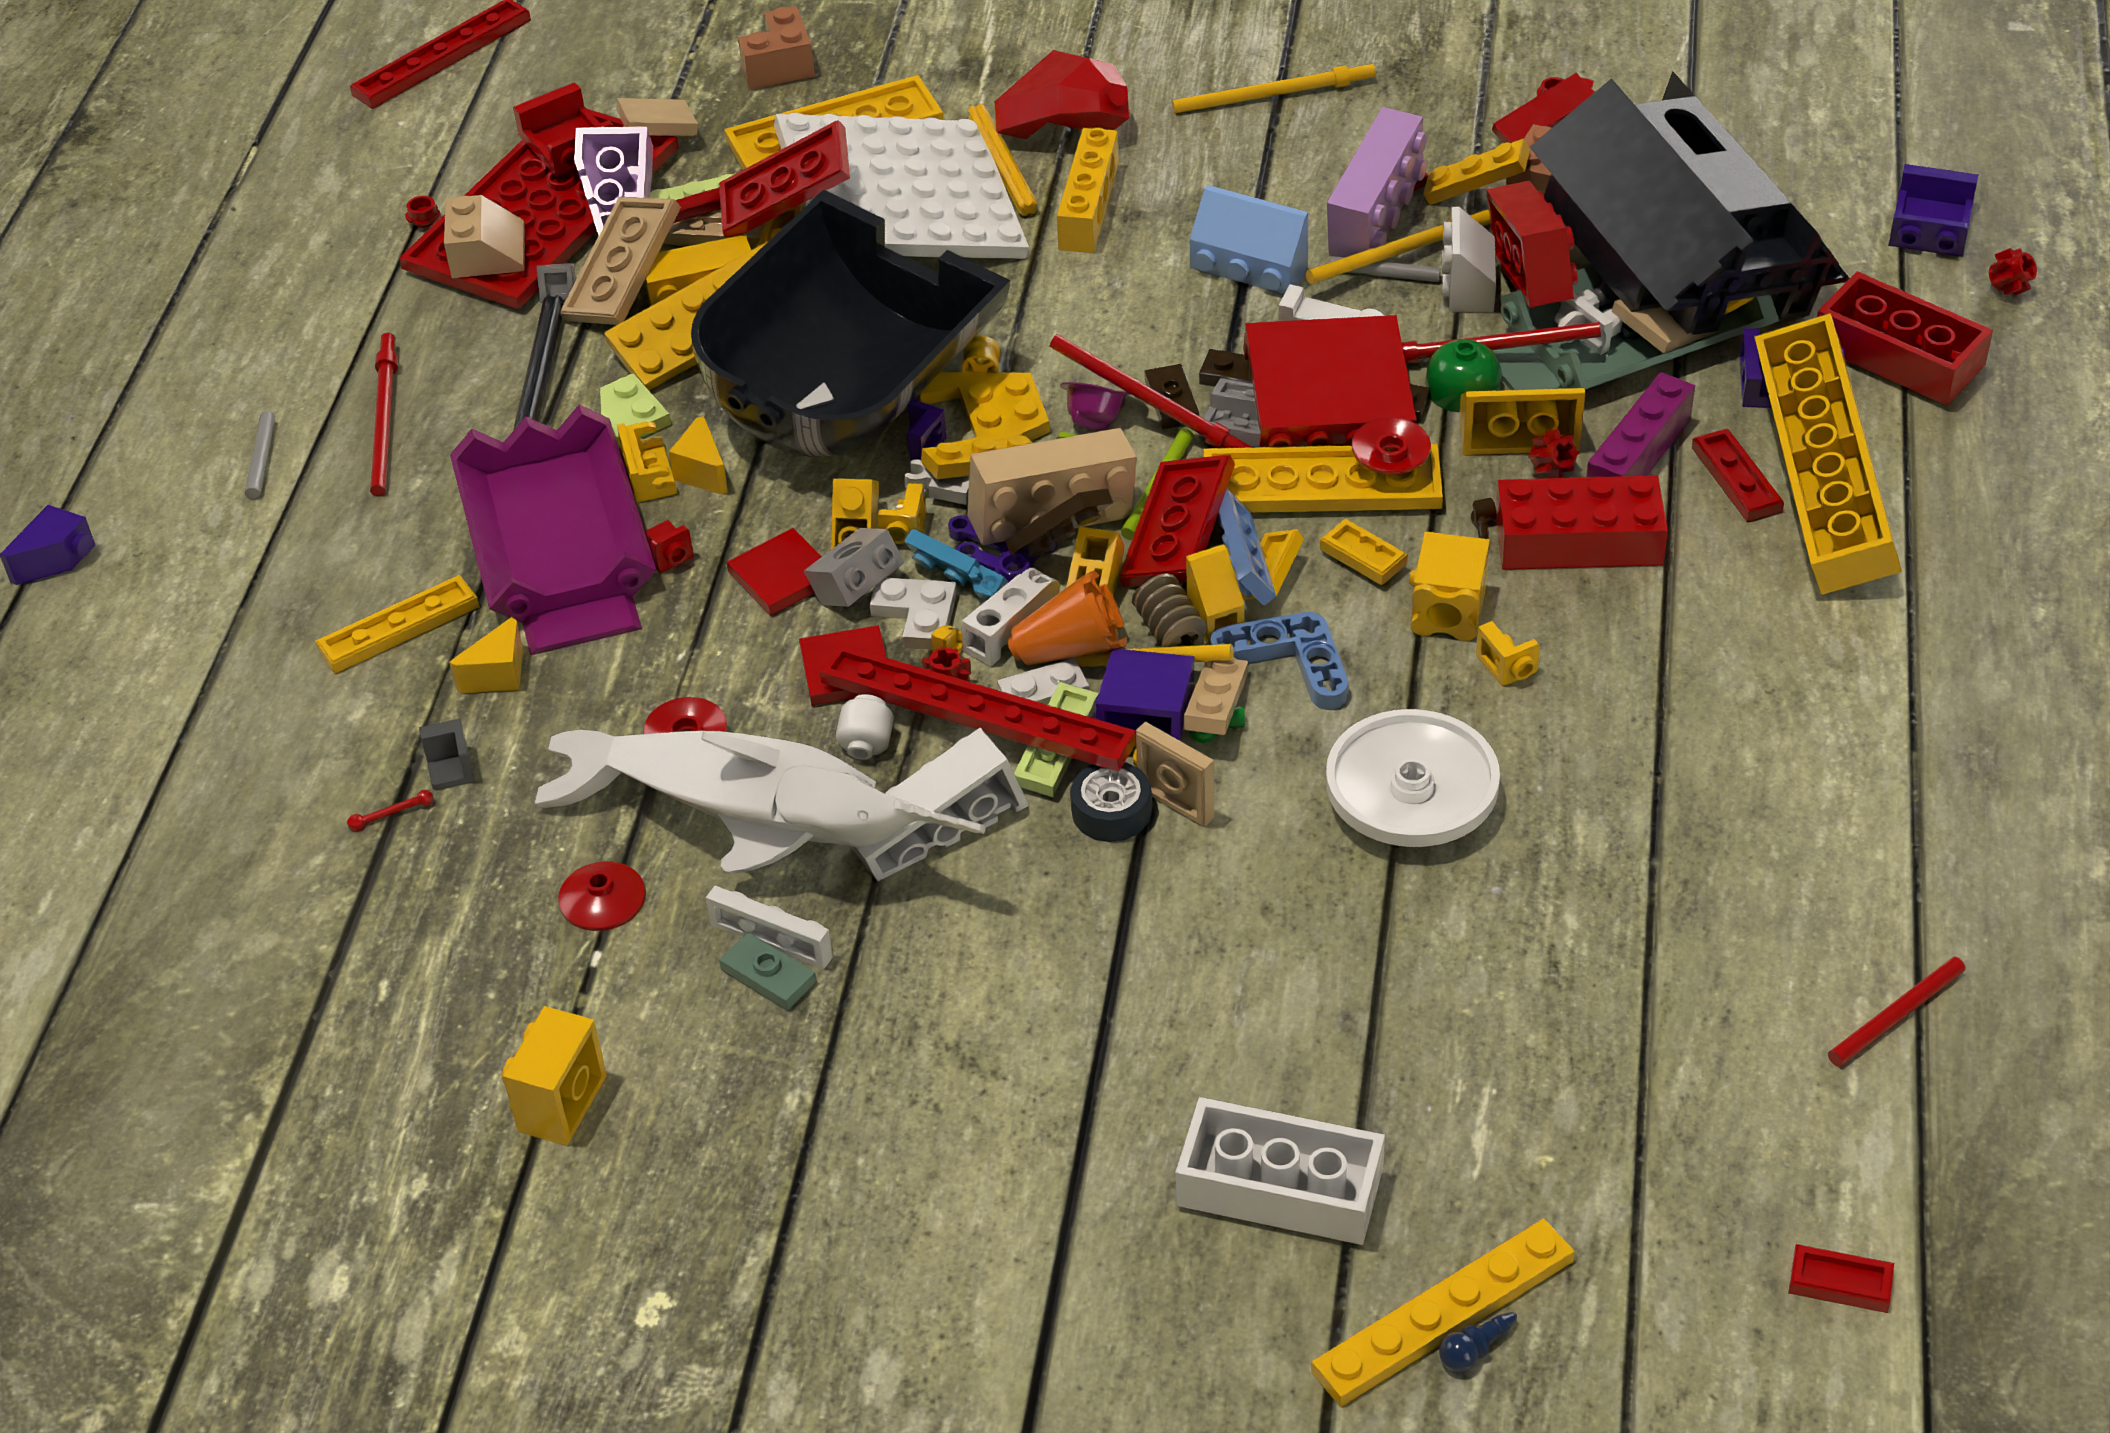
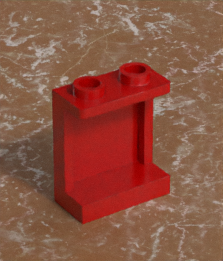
[513,82,614,177]

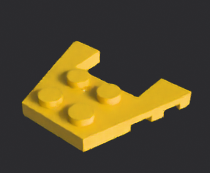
[918,372,1050,445]

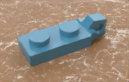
[904,529,1008,600]

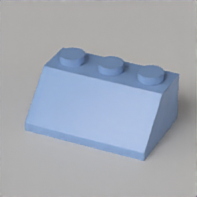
[1189,185,1309,294]

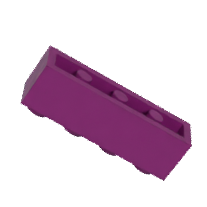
[1586,372,1695,477]

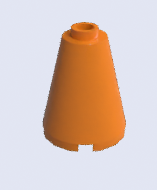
[1008,571,1127,665]

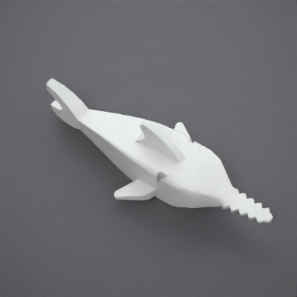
[535,730,986,874]

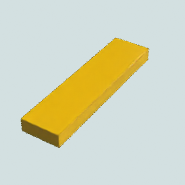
[315,575,480,674]

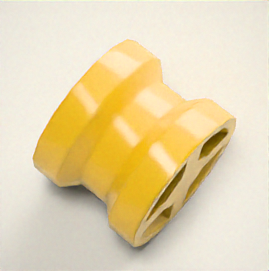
[961,336,1001,372]

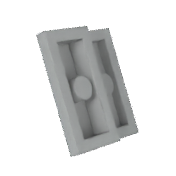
[1198,378,1260,447]

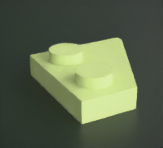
[600,373,671,448]

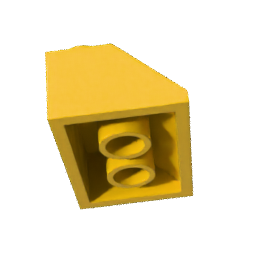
[1459,388,1585,455]

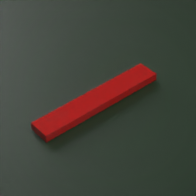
[350,0,531,109]

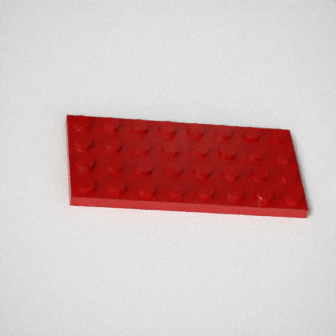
[399,109,679,309]

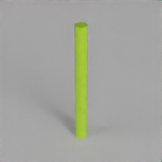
[1120,428,1193,540]

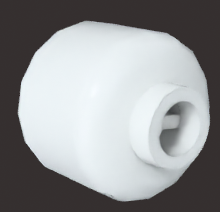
[836,694,894,760]

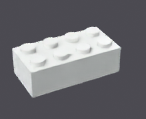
[1175,1097,1385,1245]

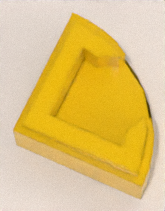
[931,625,963,653]

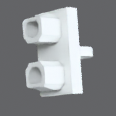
[1555,289,1623,355]

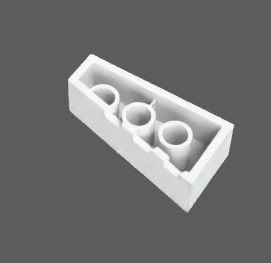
[850,728,1029,882]

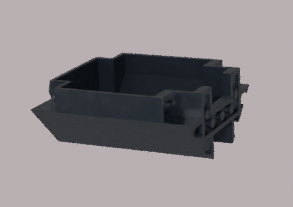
[1530,71,1850,335]

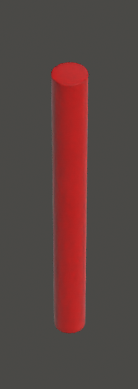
[1828,956,1966,1067]

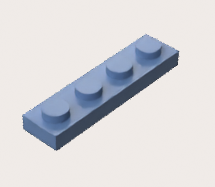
[1217,489,1276,606]

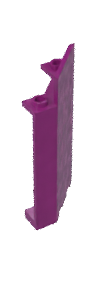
[450,404,656,655]

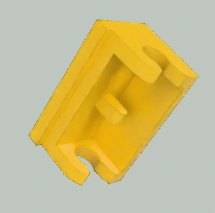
[617,422,678,503]

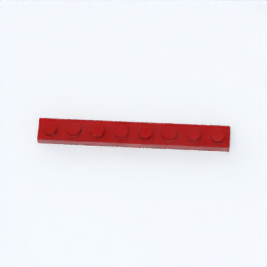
[819,644,1136,772]

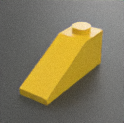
[1066,526,1125,596]

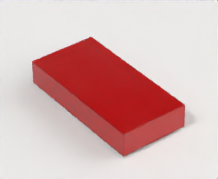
[1788,1244,1895,1313]

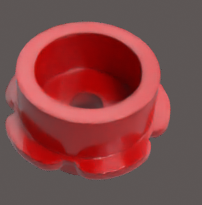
[405,196,440,228]

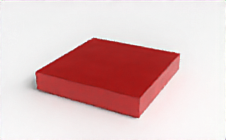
[726,528,822,616]
[799,625,886,706]

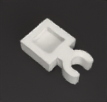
[905,459,969,505]

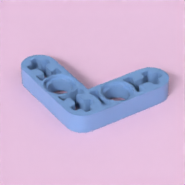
[1210,612,1348,710]

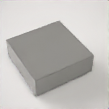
[537,263,576,303]

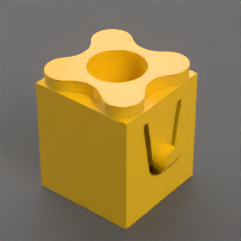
[1409,532,1490,641]

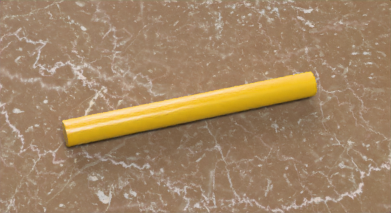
[1071,644,1234,667]

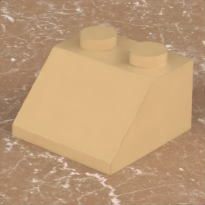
[444,195,525,278]

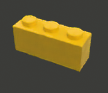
[643,234,751,306]

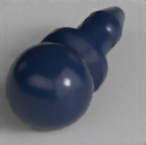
[1439,1312,1517,1372]

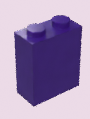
[1096,648,1195,741]

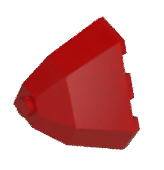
[994,50,1130,139]

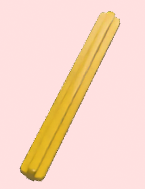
[968,103,1037,217]

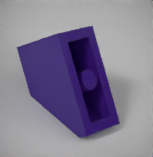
[0,505,95,585]

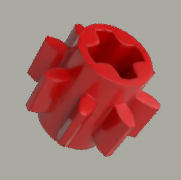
[1989,248,2037,295]
[1528,429,1579,478]
[922,647,971,682]

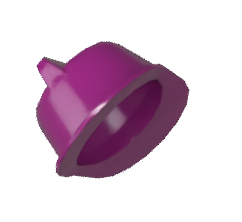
[1060,382,1131,430]

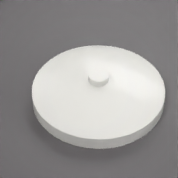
[1326,709,1500,847]

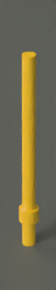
[1172,64,1376,114]
[1306,209,1490,284]

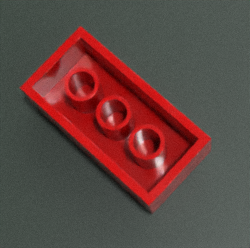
[1486,181,1578,307]
[1817,271,1993,406]
[1496,475,1668,570]

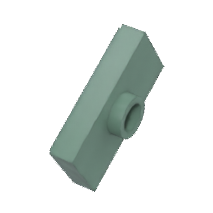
[719,932,817,1011]

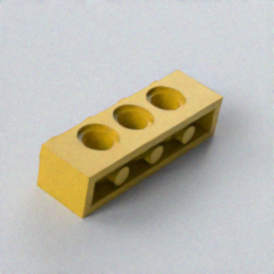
[1057,128,1119,253]

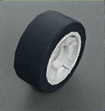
[1070,762,1152,842]

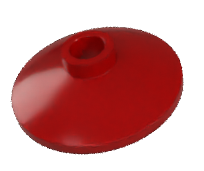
[1352,418,1431,474]
[643,697,727,734]
[558,861,645,931]

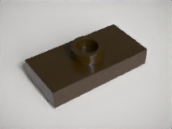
[1144,364,1199,429]

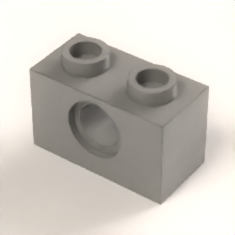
[804,528,904,607]

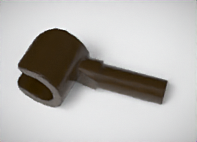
[1471,497,1497,539]

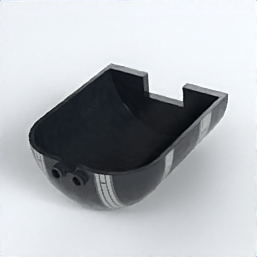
[691,189,1010,457]

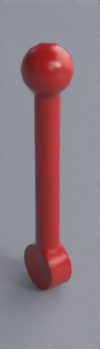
[347,790,433,832]

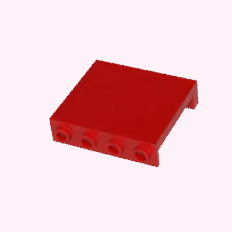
[1243,315,1416,447]

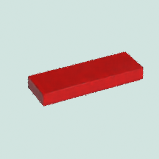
[1492,72,1595,143]
[1692,428,1784,522]

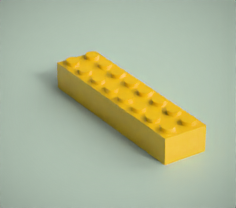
[1755,313,1902,595]

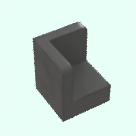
[419,718,474,790]

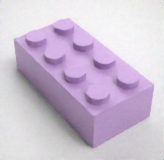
[1327,107,1427,257]

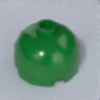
[1425,339,1502,412]

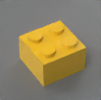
[502,1006,607,1146]

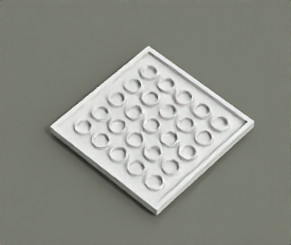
[774,113,1029,259]

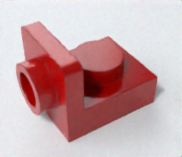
[645,520,694,573]

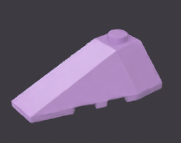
[574,127,653,235]

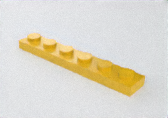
[1311,1218,1575,1407]

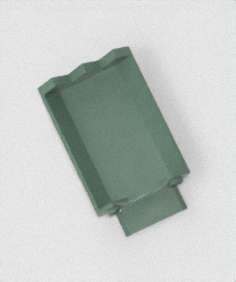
[1492,266,1779,390]

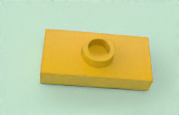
[1320,518,1408,585]
[1240,529,1304,600]

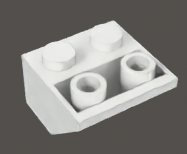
[1442,207,1496,313]

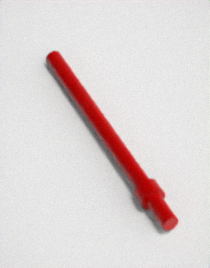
[1402,322,1601,365]
[370,332,398,496]
[1049,334,1254,448]

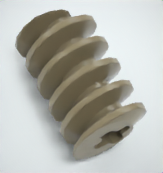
[1131,574,1207,647]

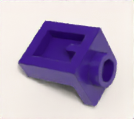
[906,400,947,462]

